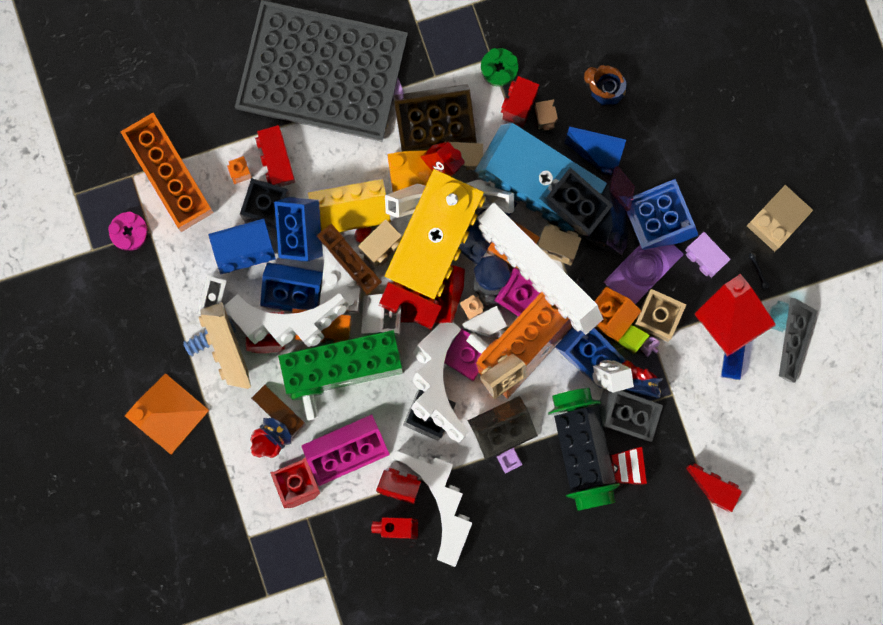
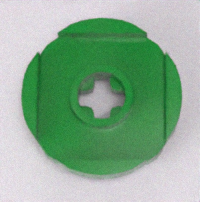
[481,48,518,87]

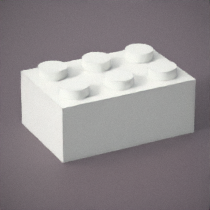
[319,250,364,314]

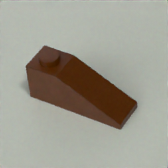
[251,385,306,438]

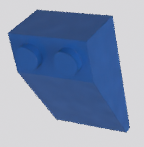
[555,327,626,388]

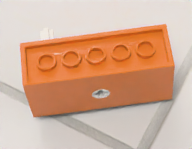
[466,292,573,399]

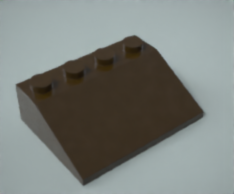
[393,84,477,152]

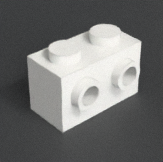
[593,360,634,393]

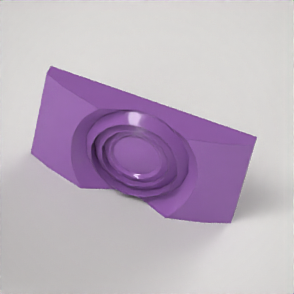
[603,244,684,304]

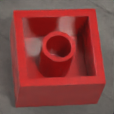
[501,76,539,128]

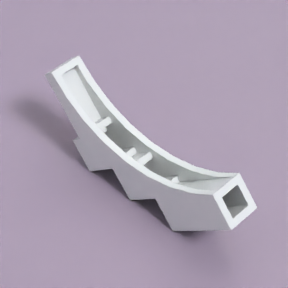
[385,180,514,218]
[224,293,350,349]
[411,322,469,443]
[393,449,472,567]

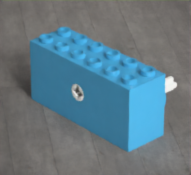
[475,123,607,232]

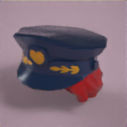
[622,360,663,398]
[250,418,292,458]

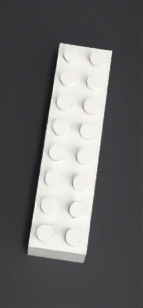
[477,203,603,335]

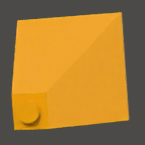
[387,151,432,192]

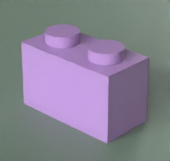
[685,232,731,278]

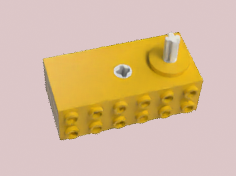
[385,169,486,299]

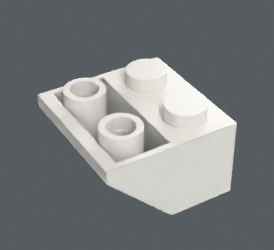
[361,294,401,336]

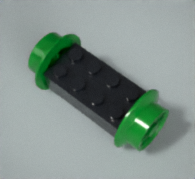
[548,388,620,511]

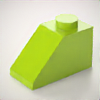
[615,325,650,355]

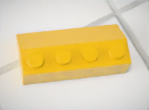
[308,179,391,232]

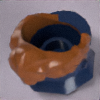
[584,65,627,105]

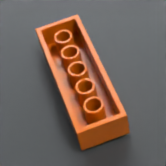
[120,113,213,232]

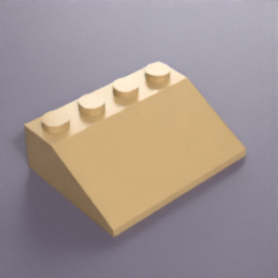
[198,302,251,389]

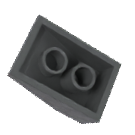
[598,389,663,442]

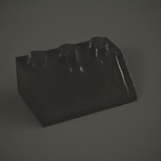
[467,396,538,460]

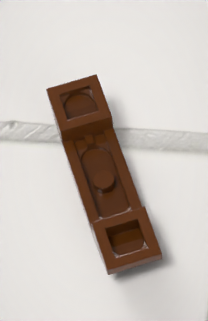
[317,223,382,295]

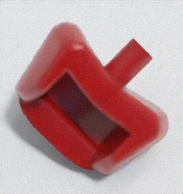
[355,227,372,243]

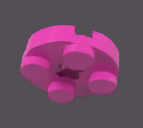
[108,212,148,251]

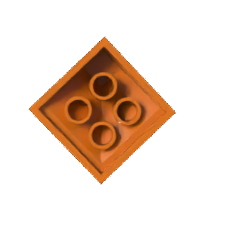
[125,373,210,455]

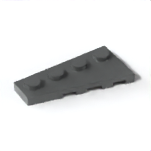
[779,298,817,383]

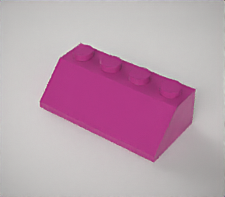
[301,415,390,486]

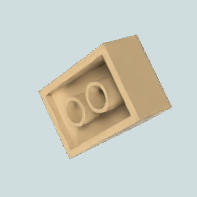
[747,185,813,252]
[480,354,527,399]

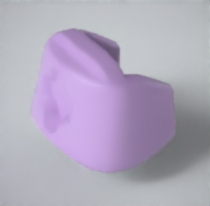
[640,336,660,357]

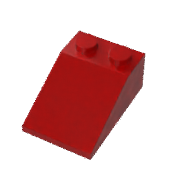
[376,468,421,504]

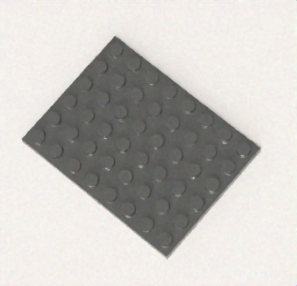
[235,0,408,142]

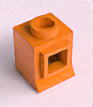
[227,156,252,184]

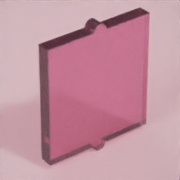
[610,166,635,211]

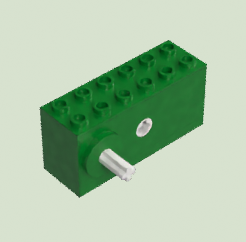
[278,330,403,421]

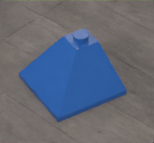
[564,127,626,175]
[625,179,699,250]

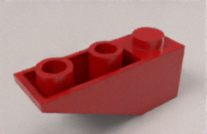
[686,464,742,513]

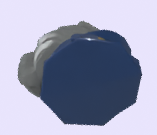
[474,255,511,306]

